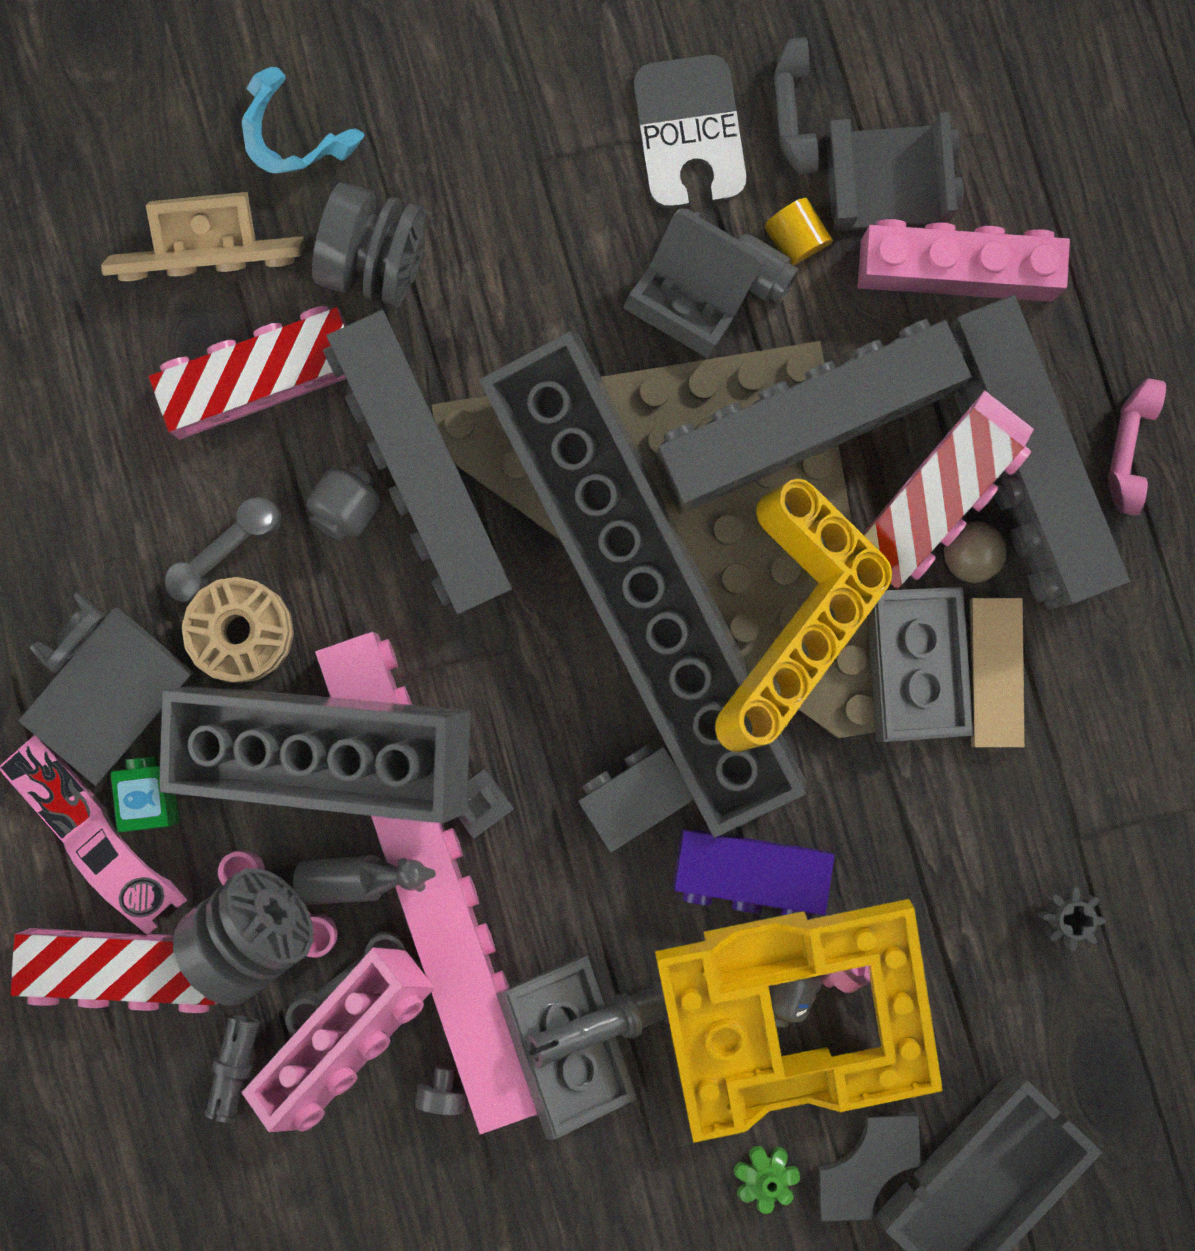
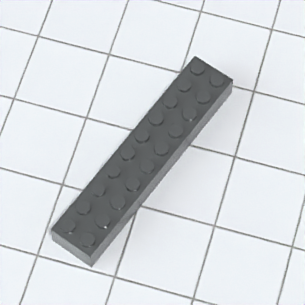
[479,331,807,838]

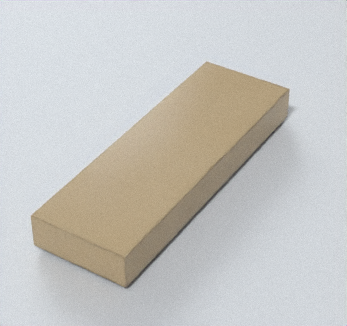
[969,598,1025,747]

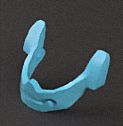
[242,67,365,174]

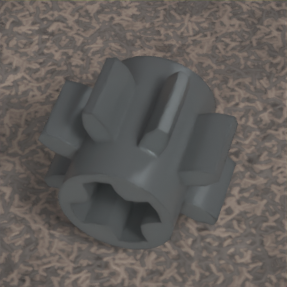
[1038,886,1106,951]

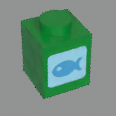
[111,756,179,832]

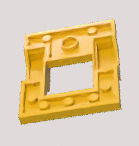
[655,899,943,1143]

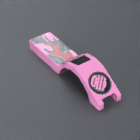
[0,735,187,935]

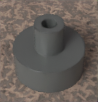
[415,1066,467,1115]

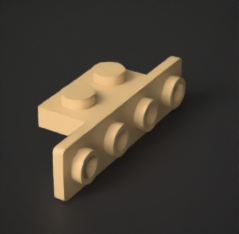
[101,192,305,281]

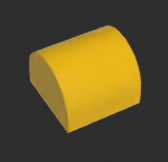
[764,198,833,266]

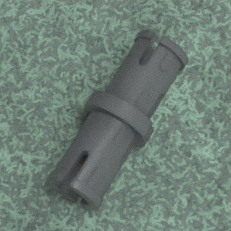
[204,1014,260,1123]

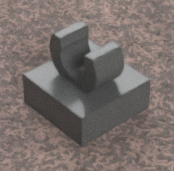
[458,769,514,839]

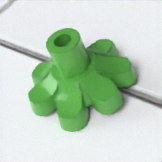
[734,1146,800,1214]

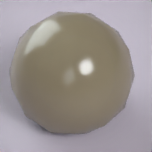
[944,520,1007,583]

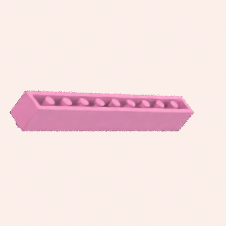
[315,632,537,1134]

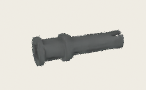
[527,978,669,1068]

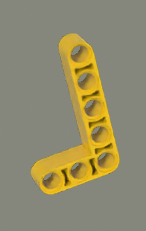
[715,479,892,752]

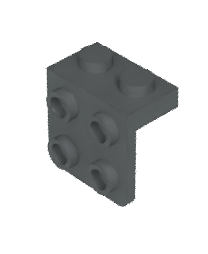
[623,209,764,358]

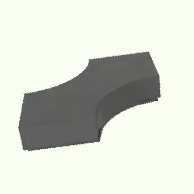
[818,1112,921,1221]

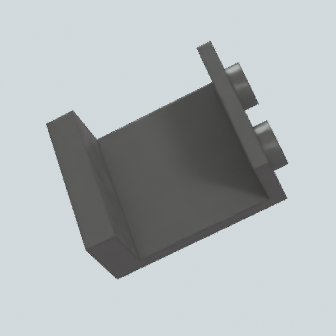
[824,112,964,232]

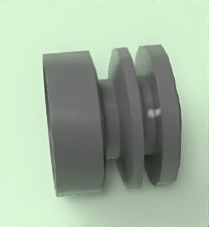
[312,182,426,308]
[173,868,313,1006]

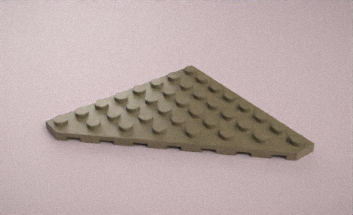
[431,341,875,738]

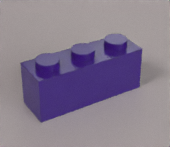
[673,828,835,920]

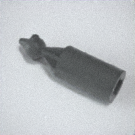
[293,855,436,905]

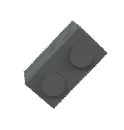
[578,743,694,853]

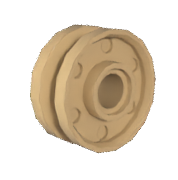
[182,577,294,683]

